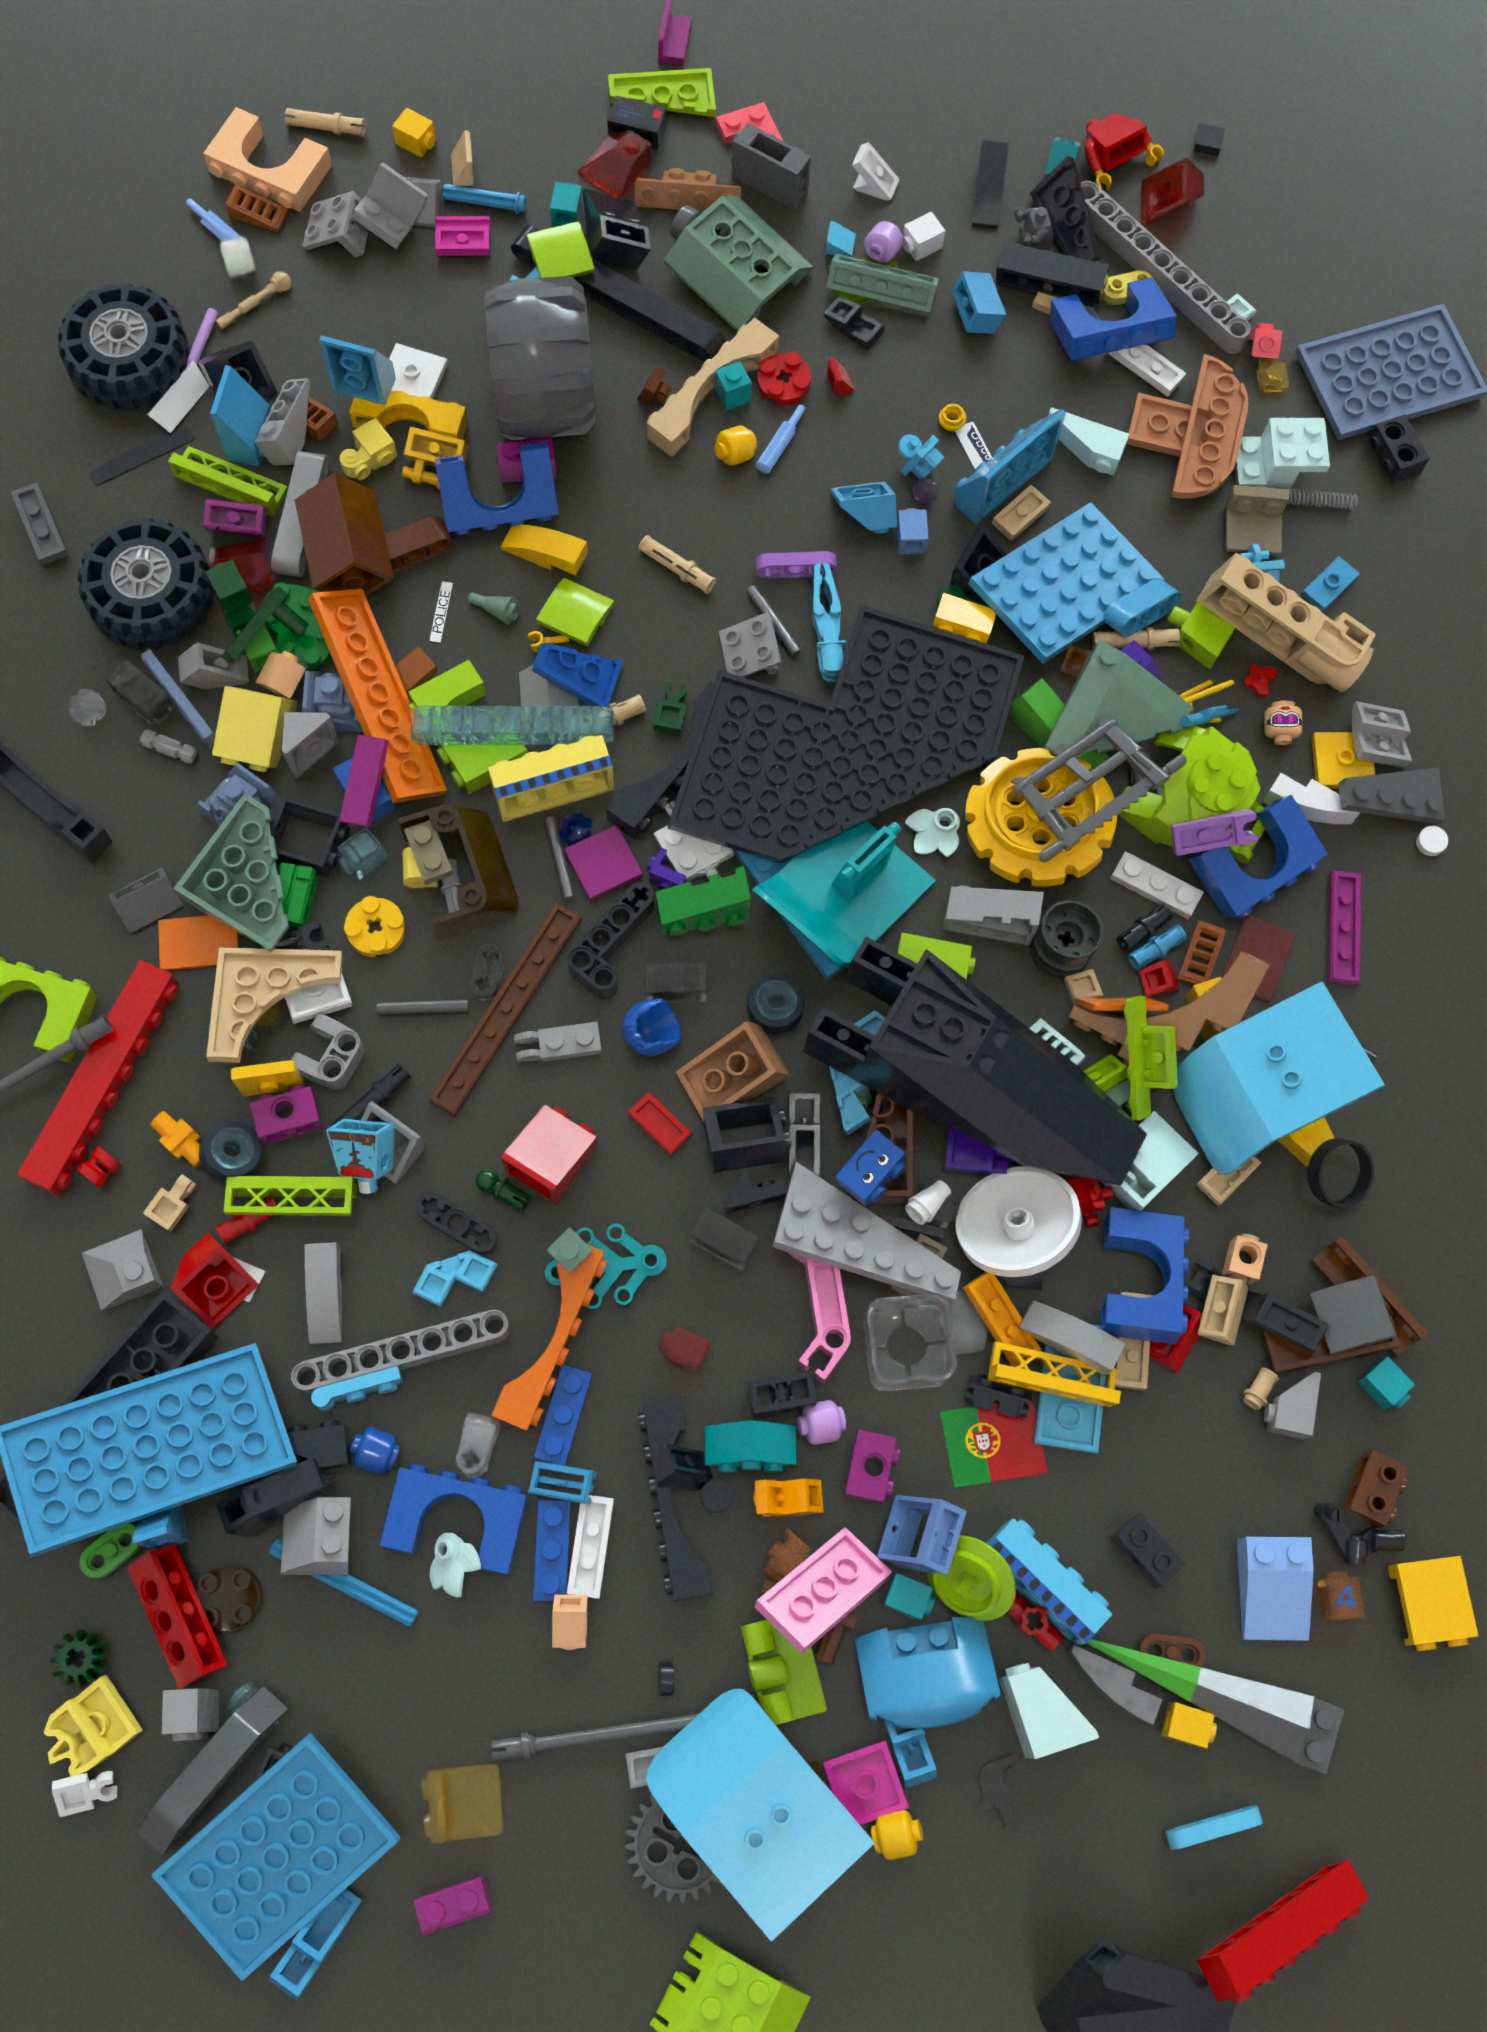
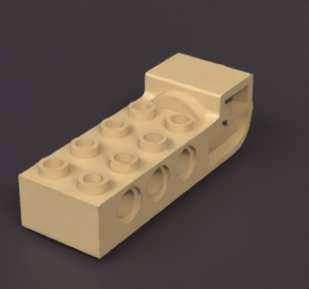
[1196,553,1375,693]

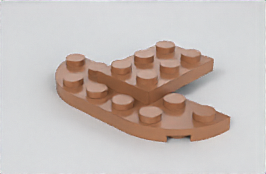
[1126,354,1248,499]

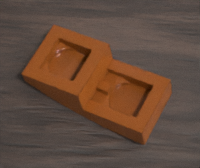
[395,646,438,699]

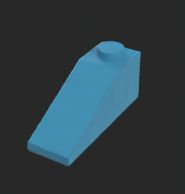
[132,1505,190,1550]

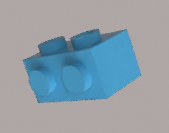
[951,271,1006,334]

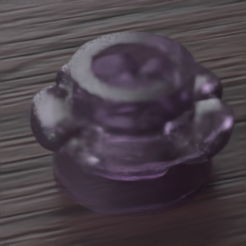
[913,478,937,506]

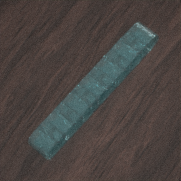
[410,706,614,745]

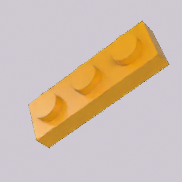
[963,1271,1041,1367]

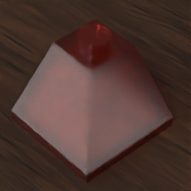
[578,130,651,198]
[1142,157,1204,226]
[208,538,274,592]

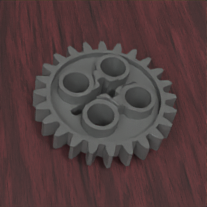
[625,1794,721,1903]

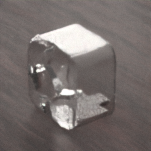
[864,1293,957,1391]

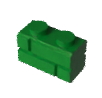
[277,862,319,931]

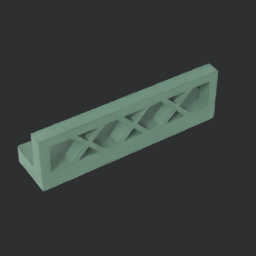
[826,254,939,312]

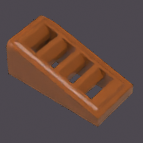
[226,185,289,233]
[306,397,339,442]
[1177,921,1226,985]

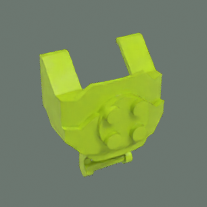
[1119,726,1265,864]

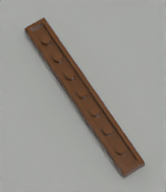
[428,903,582,1117]

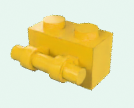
[402,427,469,489]

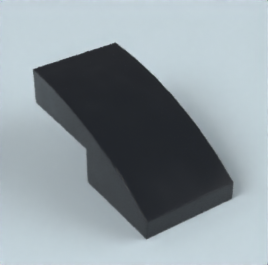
[824,295,884,350]

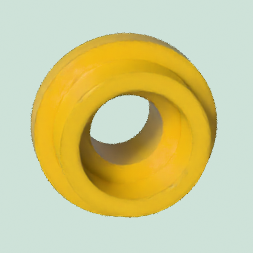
[939,404,966,431]

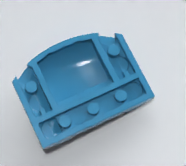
[854,1617,1001,1729]

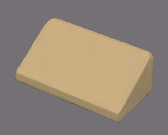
[451,130,474,186]
[1197,1275,1248,1345]

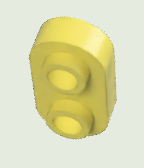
[1103,270,1152,305]

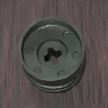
[1031,900,1103,977]

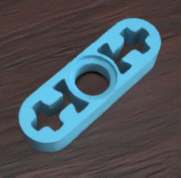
[1165,1805,1263,1850]

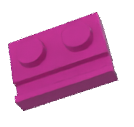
[435,216,490,256]

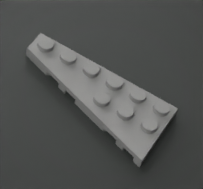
[772,1162,961,1304]

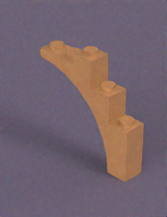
[1069,951,1270,1066]

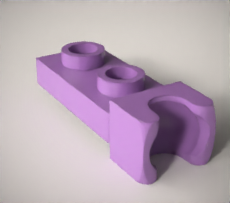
[1170,809,1259,856]

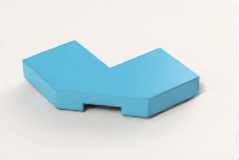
[412,1250,498,1308]

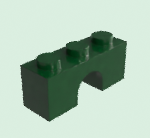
[205,560,256,637]

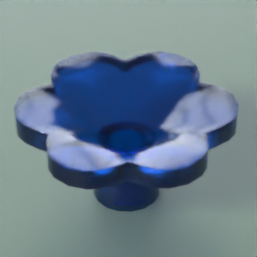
[558,811,592,846]

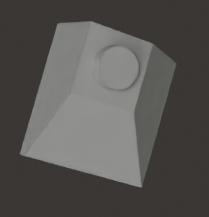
[82,1229,163,1311]

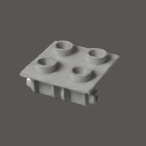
[719,611,781,677]

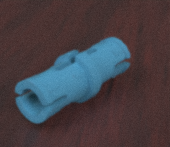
[1128,924,1187,971]

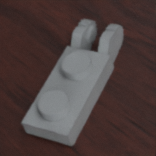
[514,1022,602,1062]

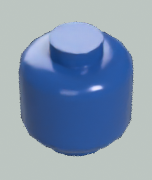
[349,1427,400,1475]

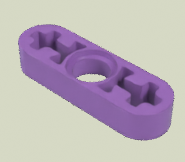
[755,551,837,579]

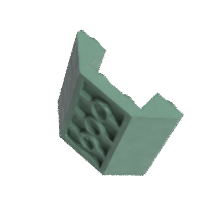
[663,196,814,332]

